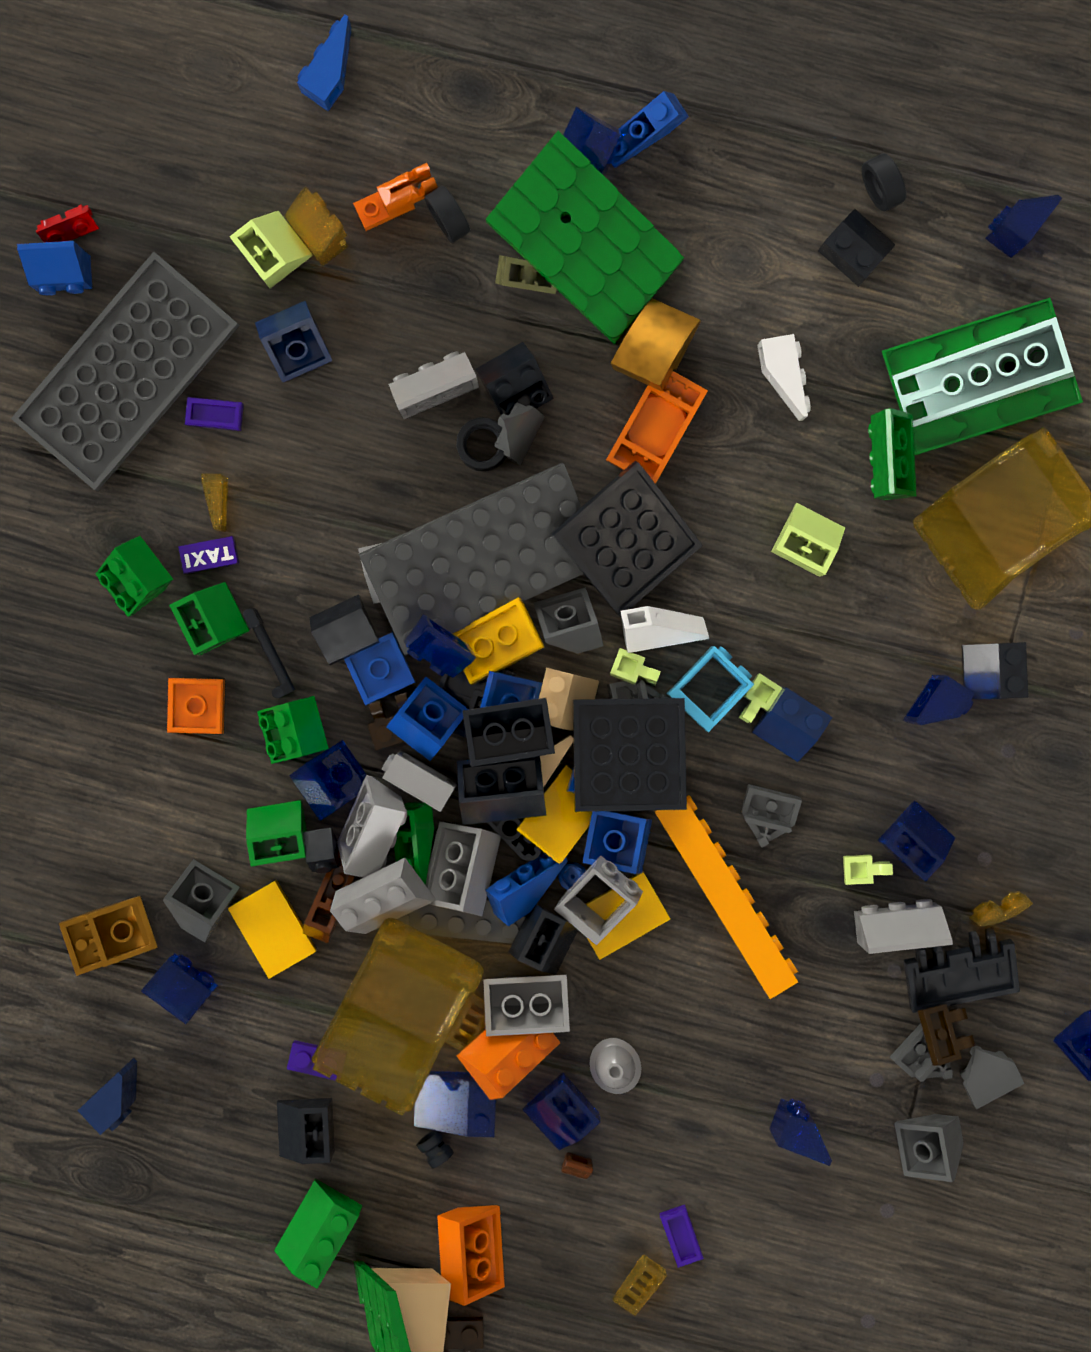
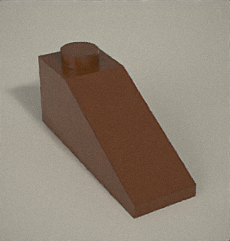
[303,852,355,943]

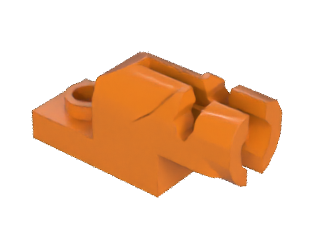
[353,163,438,231]

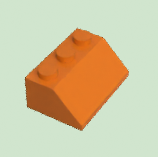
[456,1029,560,1100]
[437,1205,505,1306]

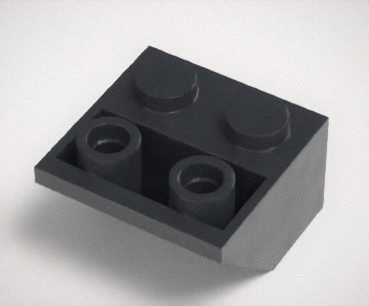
[475,342,554,415]
[508,904,578,975]
[277,1098,335,1164]

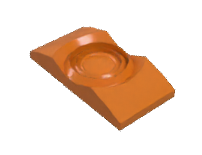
[606,371,708,484]

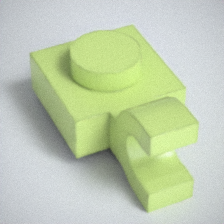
[610,648,661,686]
[739,673,782,723]
[843,855,893,885]

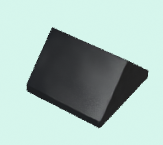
[309,594,380,666]

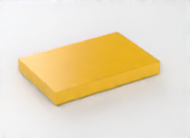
[448,597,545,685]
[516,765,592,864]
[582,871,670,960]
[228,880,317,979]

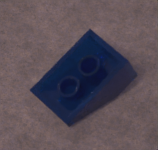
[414,1070,496,1138]

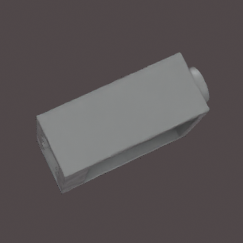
[382,750,458,812]
[554,856,643,945]

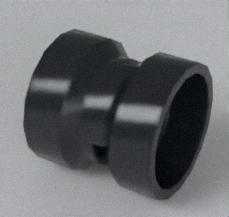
[416,1129,454,1169]

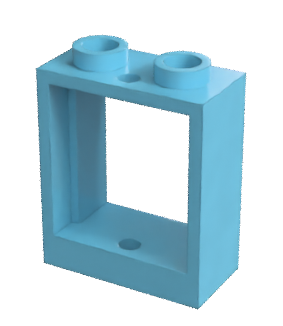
[666,646,754,732]

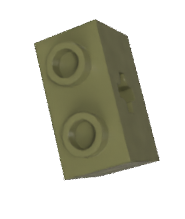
[495,255,556,294]

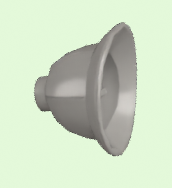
[589,1038,642,1094]

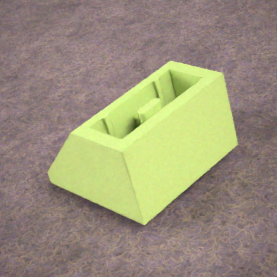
[230,211,313,289]
[771,503,845,577]

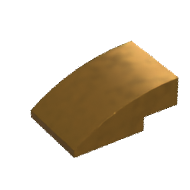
[611,298,701,391]
[59,896,158,976]

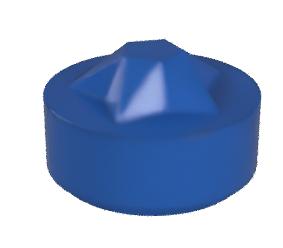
[559,863,586,890]

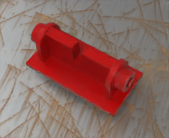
[36,204,99,243]

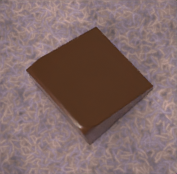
[561,1152,593,1179]

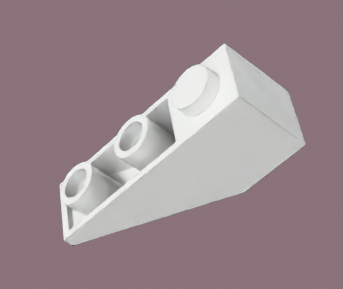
[757,334,811,421]
[621,606,709,653]

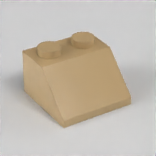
[539,667,599,731]

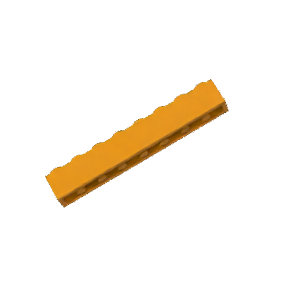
[653,795,798,999]

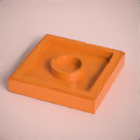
[167,678,225,734]

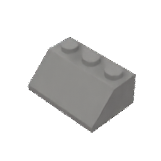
[388,351,479,419]
[337,775,407,878]
[426,822,501,916]
[330,858,435,934]
[854,899,953,954]
[483,974,570,1036]

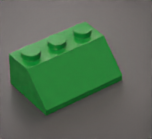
[868,408,916,500]
[274,1178,362,1289]

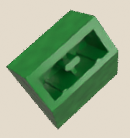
[95,536,173,617]
[169,582,250,655]
[257,696,329,764]
[246,800,307,867]

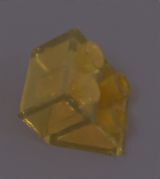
[284,187,348,267]

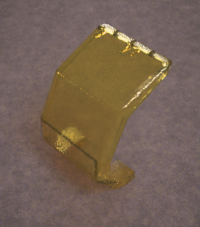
[913,426,1091,610]
[312,918,484,1116]

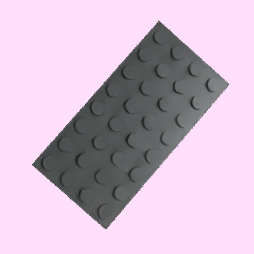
[11,252,240,492]
[358,463,584,655]

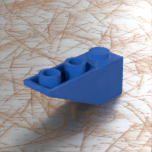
[297,14,351,111]
[600,91,689,168]
[485,852,568,926]

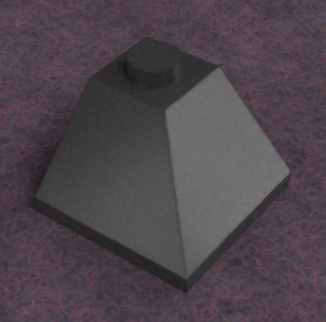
[534,587,604,654]
[163,859,240,942]
[894,1114,964,1182]

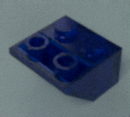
[878,800,955,882]
[522,1073,600,1150]

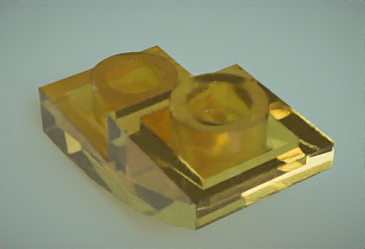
[969,891,1033,927]

